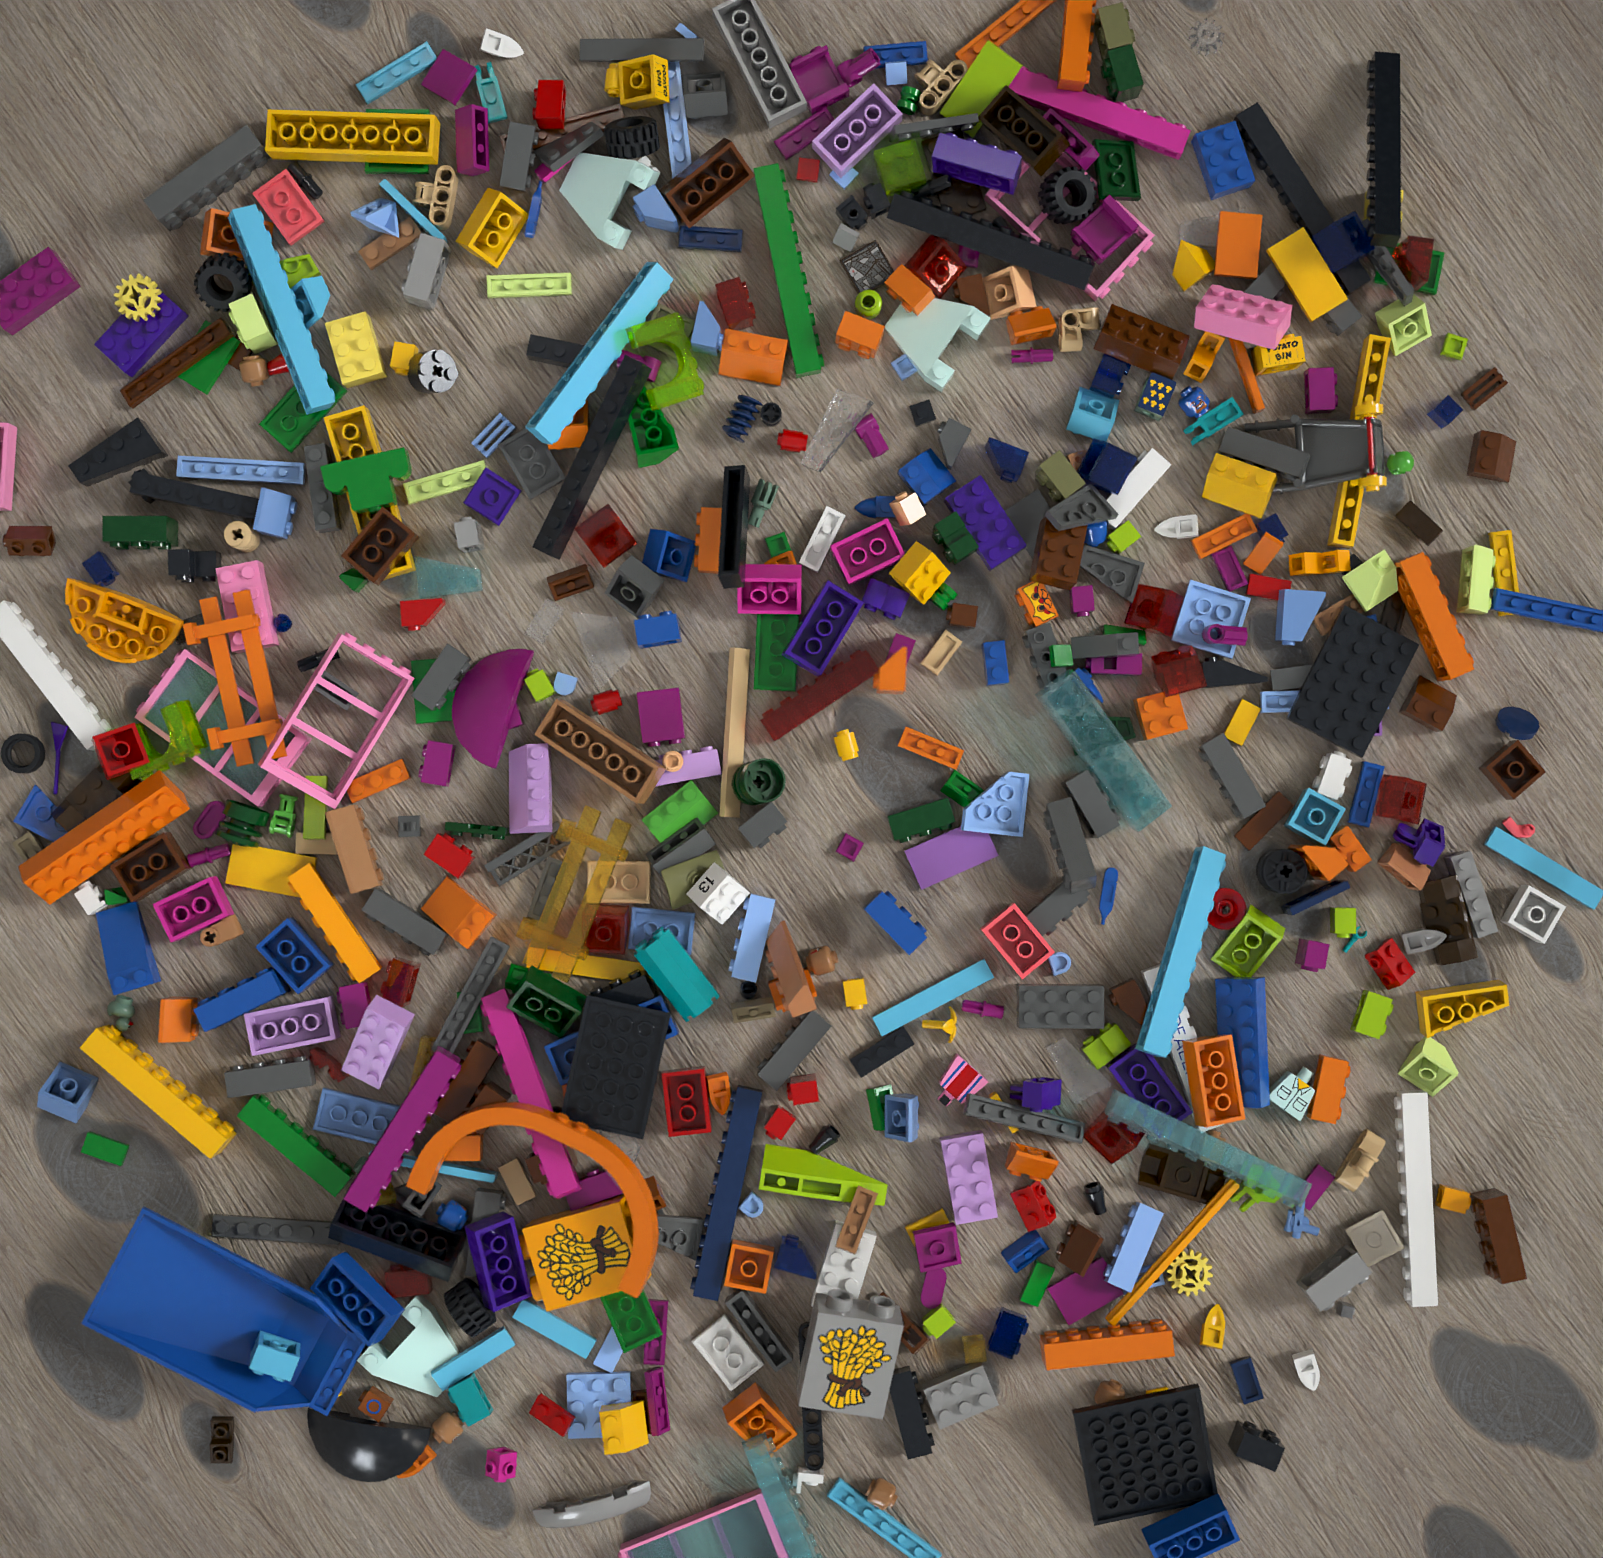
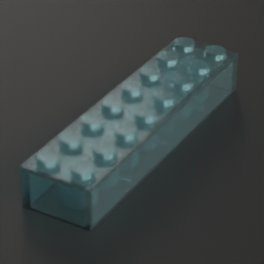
[1035,669,1172,832]

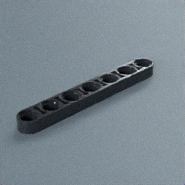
[798,1322,824,1471]

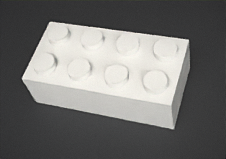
[811,1220,877,1306]

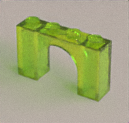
[626,312,704,411]
[130,700,208,781]

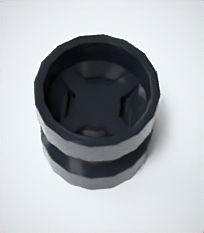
[760,402,782,427]

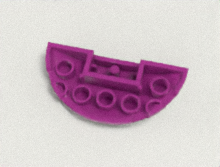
[452,649,534,769]

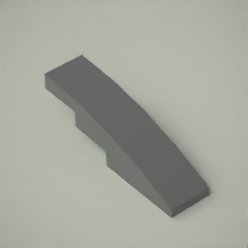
[1270,665,1313,691]

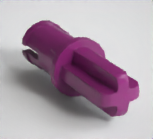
[1011,347,1053,364]
[187,843,231,867]
[961,1000,1004,1019]

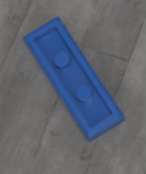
[863,41,928,69]
[1347,761,1385,828]

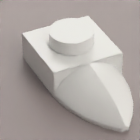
[479,28,524,58]
[1155,514,1199,539]
[1292,1349,1320,1391]

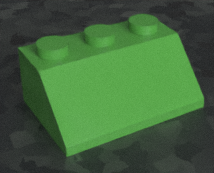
[642,780,718,843]

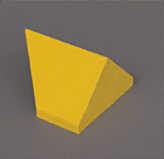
[1172,240,1215,292]

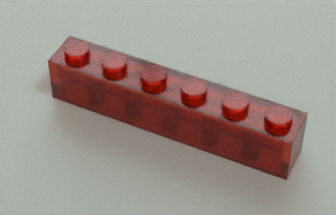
[760,649,879,742]

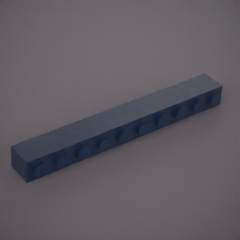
[690,1085,763,1301]

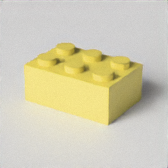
[325,311,387,389]

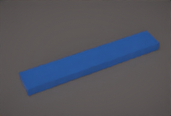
[1490,588,1603,633]

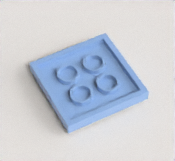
[1170,580,1251,659]
[566,1371,631,1439]

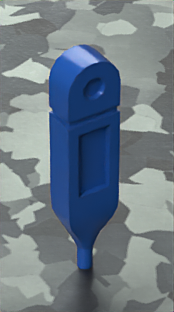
[525,181,543,238]
[1099,867,1118,925]

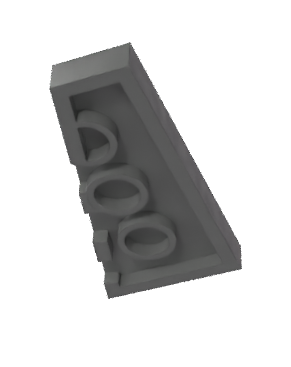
[889,113,979,143]
[1357,218,1414,306]

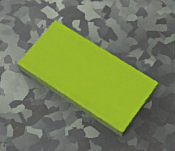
[940,40,1023,138]

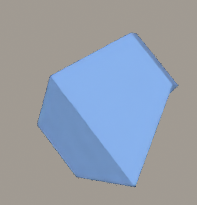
[351,198,399,238]

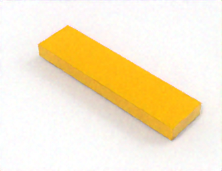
[1488,530,1519,616]

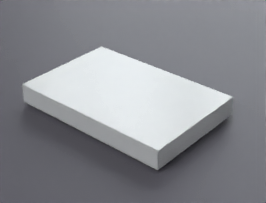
[691,1314,764,1391]

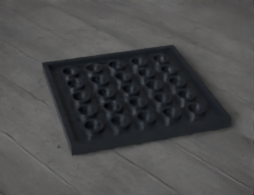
[1072,1383,1218,1526]

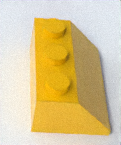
[455,188,529,269]
[1202,453,1278,519]

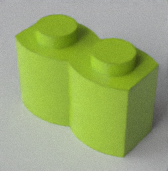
[1081,1022,1131,1069]

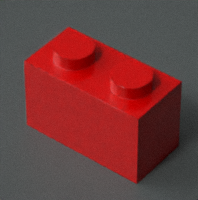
[532,80,567,129]
[423,832,475,878]

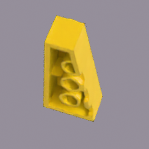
[1415,980,1509,1038]

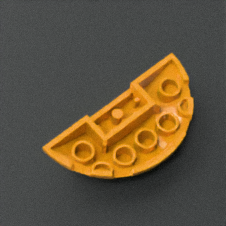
[65,578,184,663]

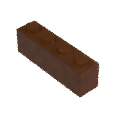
[434,1038,499,1123]

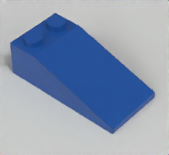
[96,902,161,995]

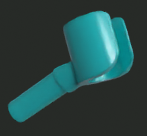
[1342,926,1367,953]

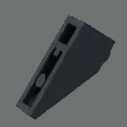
[1199,657,1268,689]

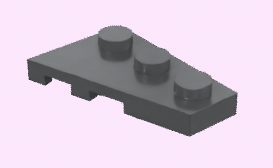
[1045,483,1119,531]
[1080,544,1145,604]
[657,1214,704,1261]

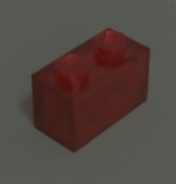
[385,1264,433,1298]

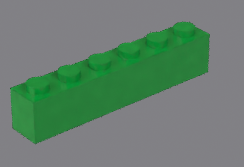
[237,1094,355,1197]

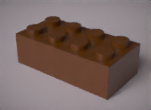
[659,138,755,228]
[1093,304,1190,380]
[1470,1188,1527,1285]

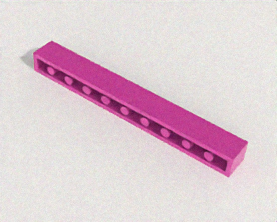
[1009,66,1191,160]
[481,988,582,1199]

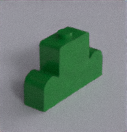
[320,447,412,514]

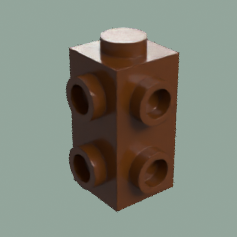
[3,526,56,556]

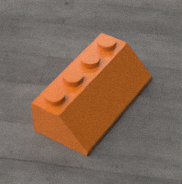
[1182,1034,1245,1127]

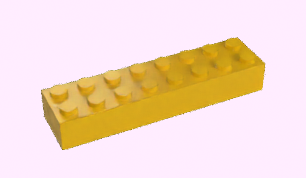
[265,109,440,165]
[324,405,417,580]
[80,1025,237,1159]

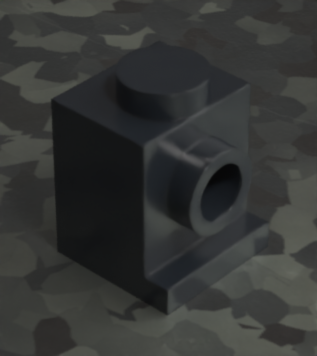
[863,183,891,220]
[836,195,868,231]

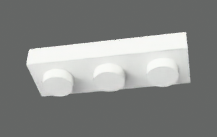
[799,506,846,573]

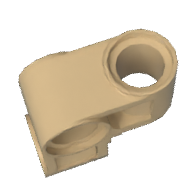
[1058,308,1100,352]

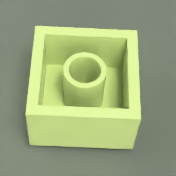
[228,294,278,354]

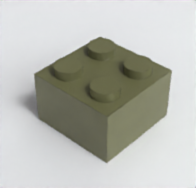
[1093,2,1135,61]
[1035,450,1086,503]

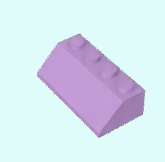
[509,743,552,834]

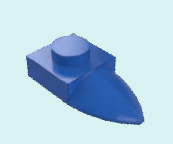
[855,496,896,518]
[1071,667,1103,703]

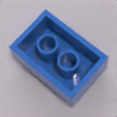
[1191,121,1256,200]
[863,890,927,955]
[255,917,335,994]

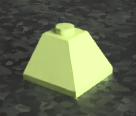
[1342,550,1398,612]
[1398,1037,1459,1097]

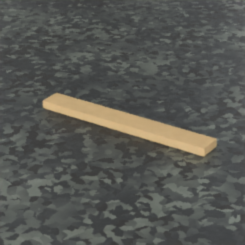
[719,648,750,818]

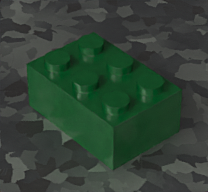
[102,516,178,550]
[506,965,587,1038]

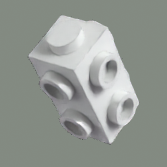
[1312,751,1352,800]

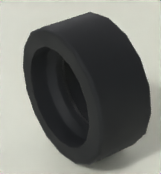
[1,733,45,773]

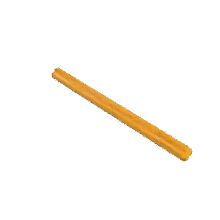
[1105,1178,1240,1326]

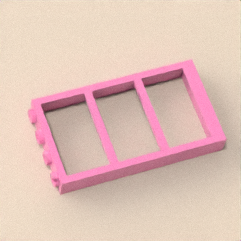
[984,152,1155,301]
[258,632,415,809]

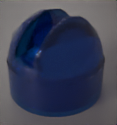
[273,614,292,632]

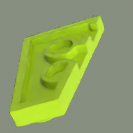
[245,254,321,289]

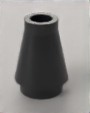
[809,1124,840,1155]
[1083,1182,1107,1215]

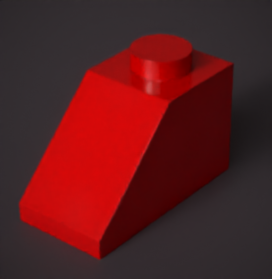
[400,598,446,631]

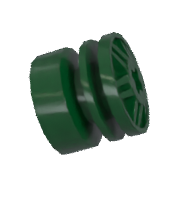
[732,758,786,806]
[215,799,270,848]

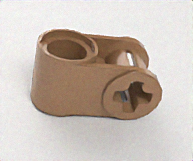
[200,914,244,947]

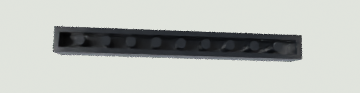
[1366,51,1401,248]
[1232,102,1371,296]
[887,190,1096,290]
[532,355,652,560]

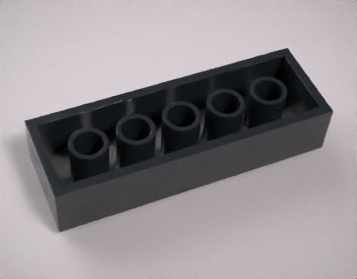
[328,1196,467,1282]

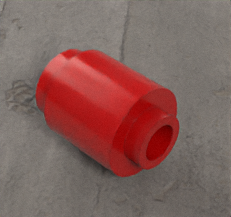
[777,429,808,453]
[590,689,623,715]

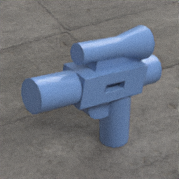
[1283,1199,1320,1239]

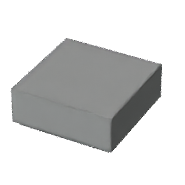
[832,223,860,252]

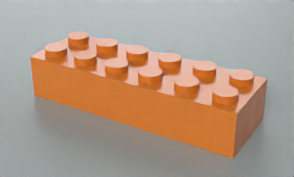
[1394,552,1474,681]
[1039,1319,1175,1370]

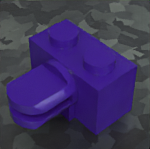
[1393,818,1445,866]
[1009,1077,1062,1112]

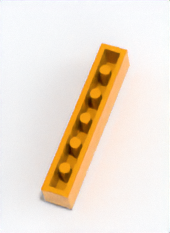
[287,862,382,983]

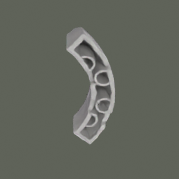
[532,1480,651,1528]

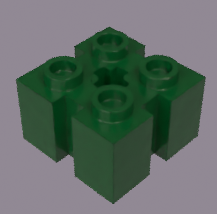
[931,511,979,565]

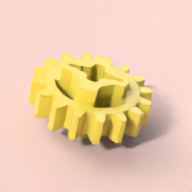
[114,274,163,322]
[1166,1249,1213,1297]

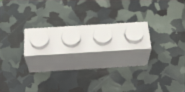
[1106,448,1171,530]

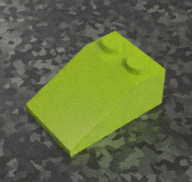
[1211,904,1286,977]

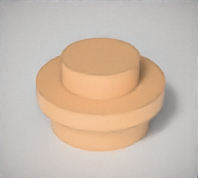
[662,751,683,772]

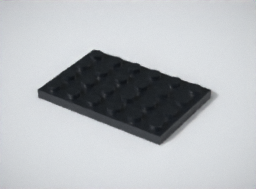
[1286,605,1419,758]
[561,995,671,1139]

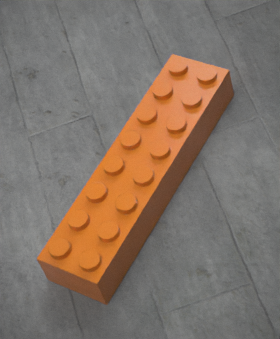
[18,770,190,905]

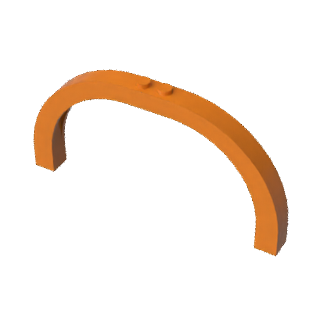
[406,1102,659,1298]

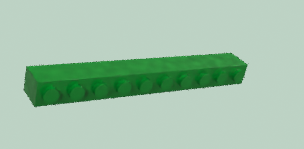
[753,163,824,378]

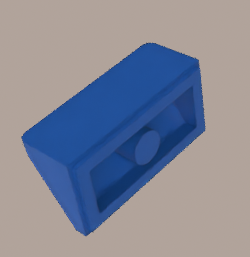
[1001,1229,1050,1273]

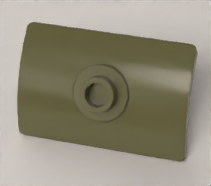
[661,850,724,909]

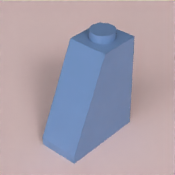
[1275,589,1326,646]

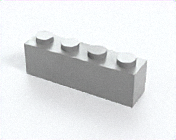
[1444,850,1498,938]

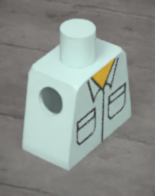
[1269,1066,1315,1121]

